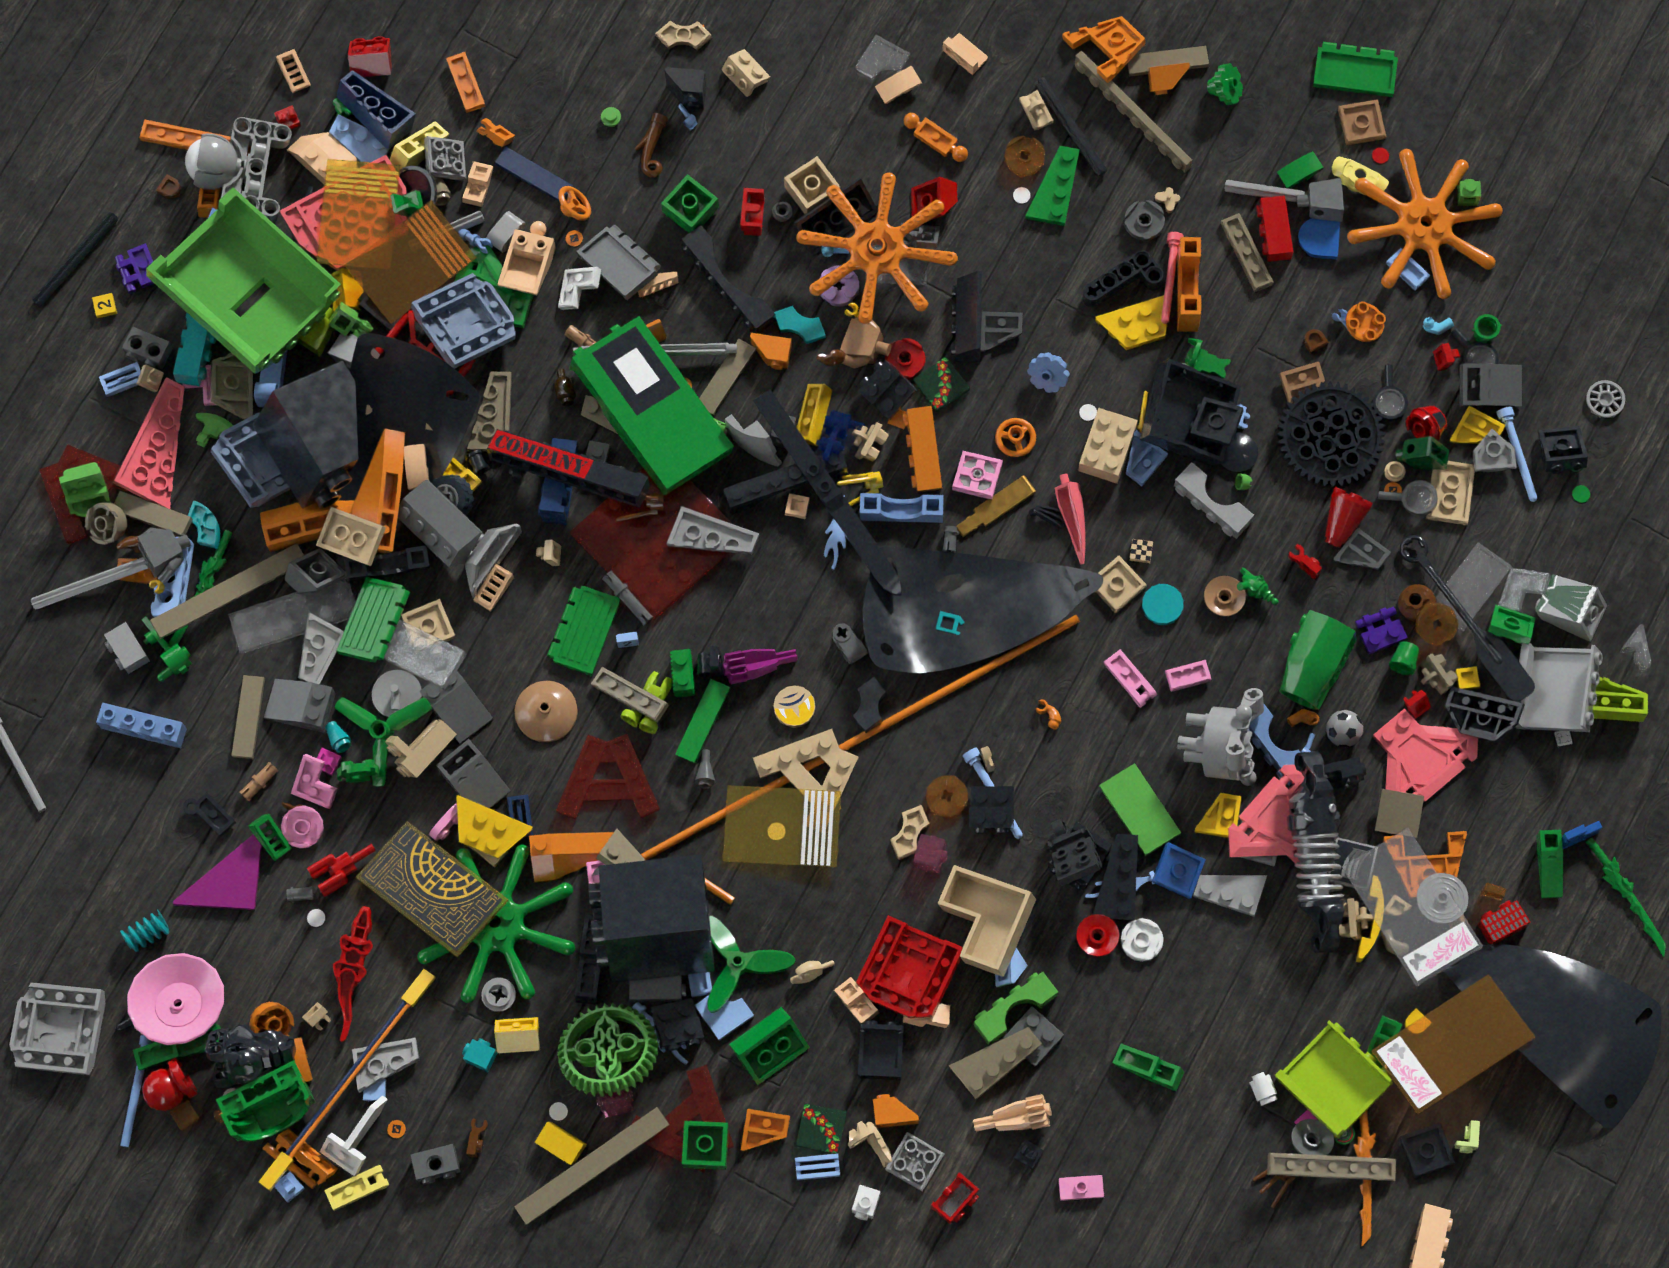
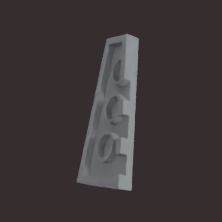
[667,507,759,555]

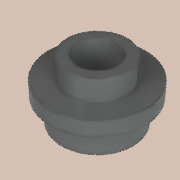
[772,202,792,222]

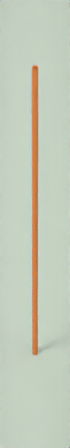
[641,615,1080,860]

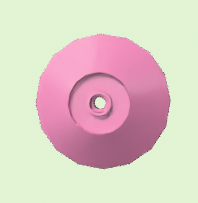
[127,953,224,1045]

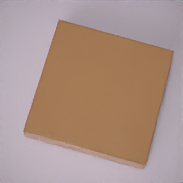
[1338,99,1386,145]

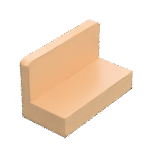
[943,33,988,75]

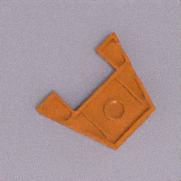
[1062,16,1146,83]
[1383,831,1467,899]

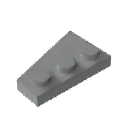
[1193,875,1267,917]

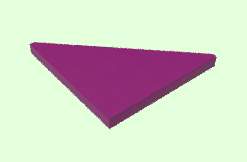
[173,829,262,910]

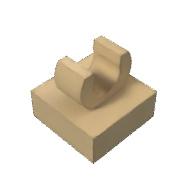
[136,365,164,392]
[536,540,561,566]
[302,1002,331,1030]

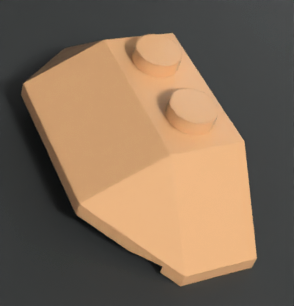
[287,132,357,186]

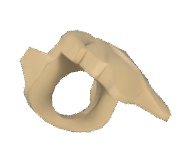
[848,1121,892,1167]

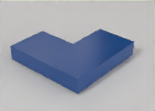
[1562,821,1602,849]

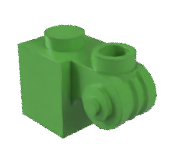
[329,302,373,338]

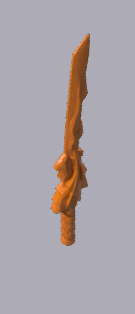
[1353,1111,1376,1246]

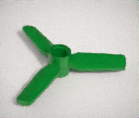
[335,697,432,787]

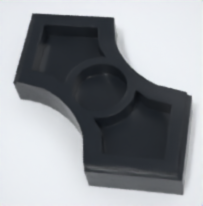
[853,677,887,733]

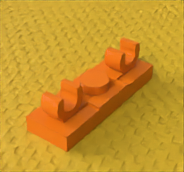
[276,1129,338,1185]

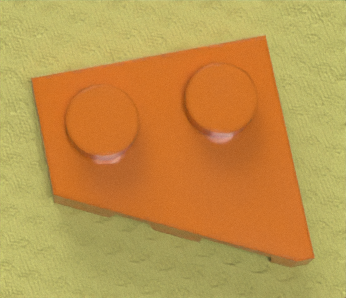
[741,1109,790,1151]

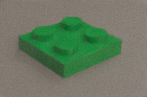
[1488,605,1535,645]

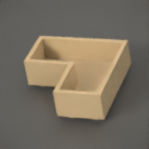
[938,865,1036,977]

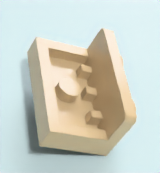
[722,49,770,97]

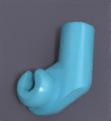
[821,246,849,257]
[1423,317,1454,335]

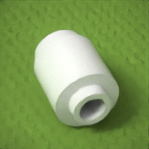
[1249,1072,1277,1106]

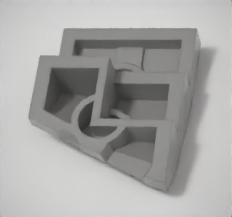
[725,414,782,467]

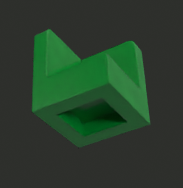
[390,190,424,217]

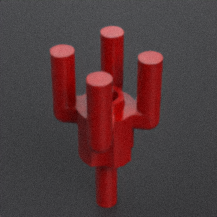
[307,844,376,897]

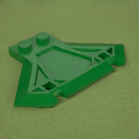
[454,245,534,328]

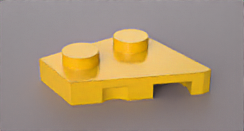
[1450,406,1505,444]

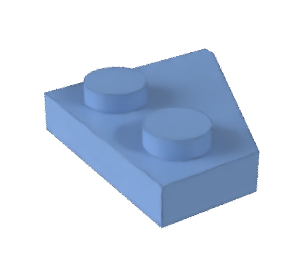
[1126,430,1168,486]

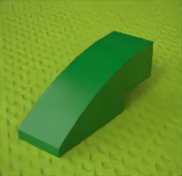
[1113,1044,1184,1091]

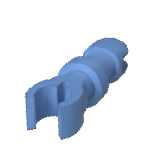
[458,229,493,254]

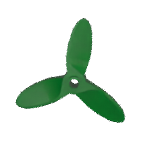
[707,916,795,1013]

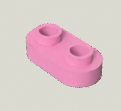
[429,804,458,841]

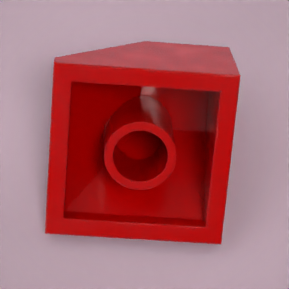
[911,177,957,222]

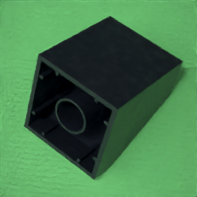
[253,361,358,509]

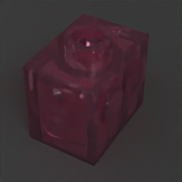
[913,834,948,873]
[596,1087,634,1118]

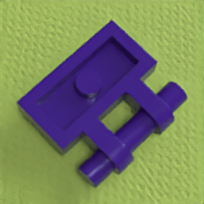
[115,243,155,294]
[1355,606,1408,655]

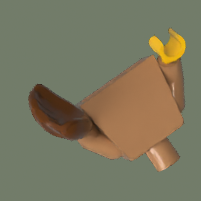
[816,303,891,368]

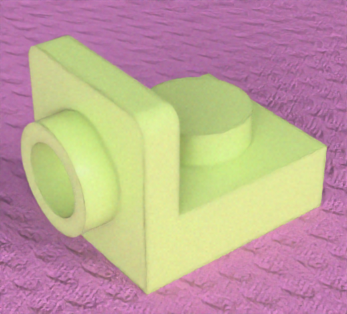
[1454,1120,1480,1153]

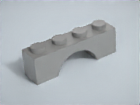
[1174,462,1254,539]

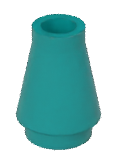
[325,721,351,753]

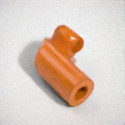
[1287,709,1319,727]

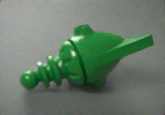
[1237,567,1279,605]

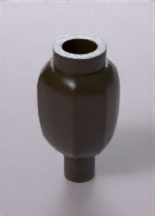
[554,369,576,406]

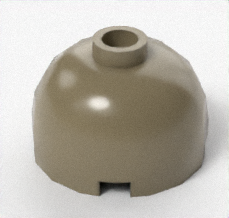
[85,503,127,544]

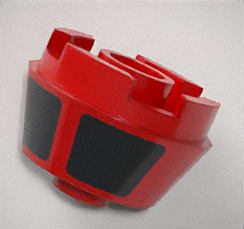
[1405,406,1447,441]

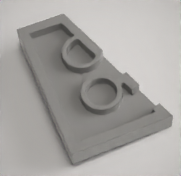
[298,613,344,684]
[352,1038,419,1092]

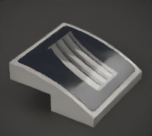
[1328,837,1378,892]

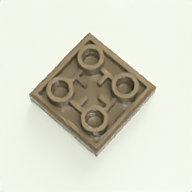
[1374,789,1424,838]

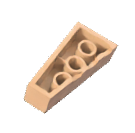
[1409,1203,1453,1268]

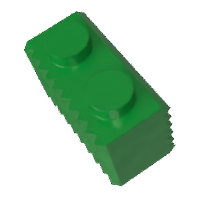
[670,649,695,697]

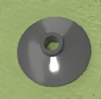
[1291,1119,1334,1155]

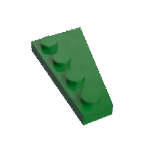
[1025,146,1080,226]

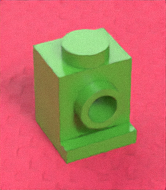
[1457,179,1481,206]

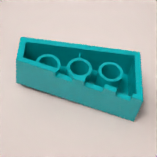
[173,313,216,387]

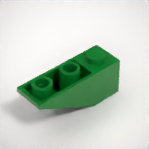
[1536,830,1563,898]

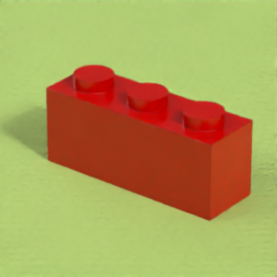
[1256,195,1293,262]

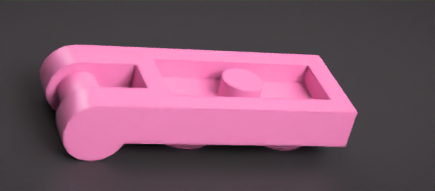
[1104,650,1157,708]

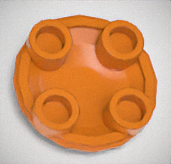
[1346,301,1386,342]

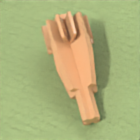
[973,1094,1052,1132]

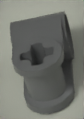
[833,623,868,665]

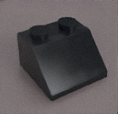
[664,67,707,110]

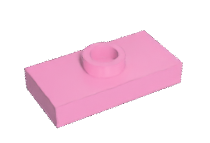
[1165,660,1212,692]
[1059,1175,1104,1201]

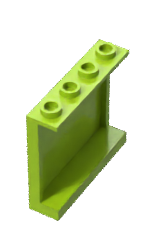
[1275,1020,1393,1139]

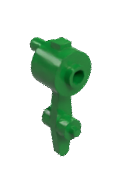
[141,616,192,681]

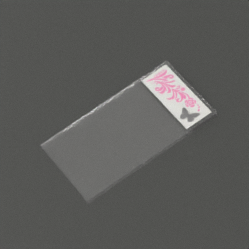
[1342,828,1483,986]

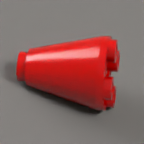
[1325,487,1373,548]

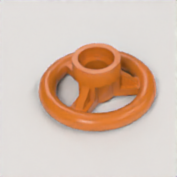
[558,186,591,221]
[995,418,1036,457]

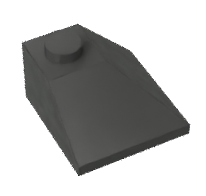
[285,548,346,593]

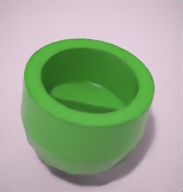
[1235,474,1252,490]

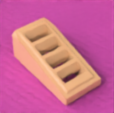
[276,49,311,93]
[638,272,678,297]
[473,564,514,611]

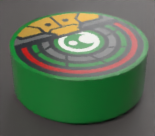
[1333,1126,1355,1145]

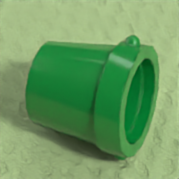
[1472,314,1502,344]
[1389,641,1419,675]

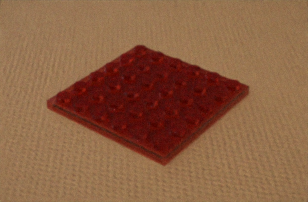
[570,467,732,620]

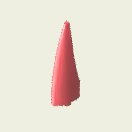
[1054,474,1085,565]

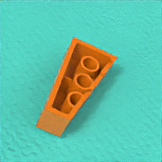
[903,406,942,492]

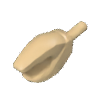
[790,960,835,984]

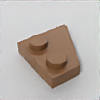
[1279,361,1325,404]

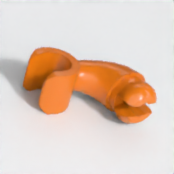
[1036,699,1061,729]

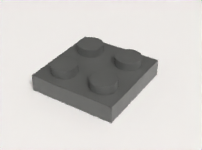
[1003,1007,1064,1067]

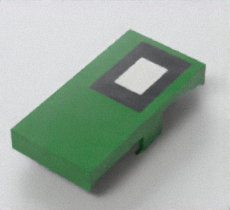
[569,316,734,496]

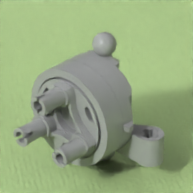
[1177,688,1264,786]

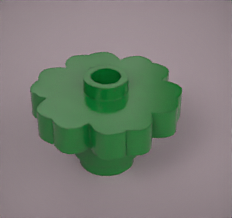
[1207,63,1243,105]

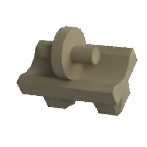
[1420,653,1458,695]

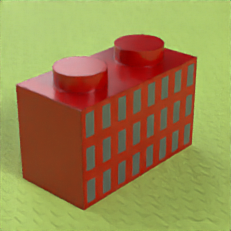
[1478,900,1530,944]

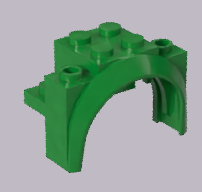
[216,1060,316,1142]

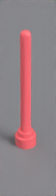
[1161,232,1184,324]

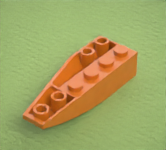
[351,429,405,554]
[260,500,355,552]

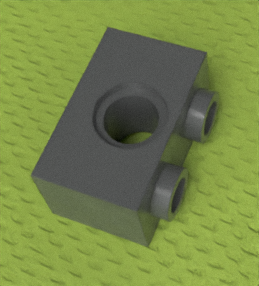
[411,1144,461,1185]

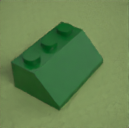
[729,1007,810,1085]

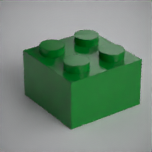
[661,174,719,233]
[682,1121,729,1170]

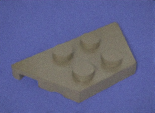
[210,353,253,420]

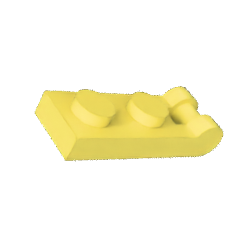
[325,1165,389,1211]

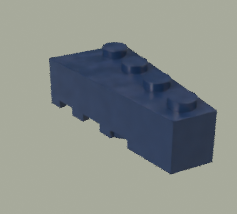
[337,70,416,150]
[538,438,579,525]

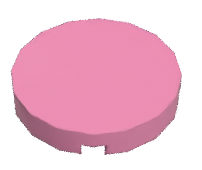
[281,806,324,848]

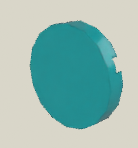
[1142,584,1183,625]

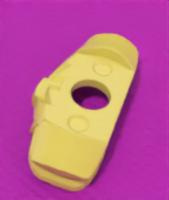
[1332,156,1389,195]

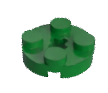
[337,759,380,783]

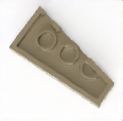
[467,372,512,452]

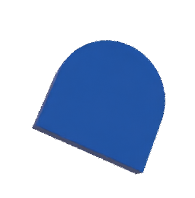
[1298,218,1340,259]

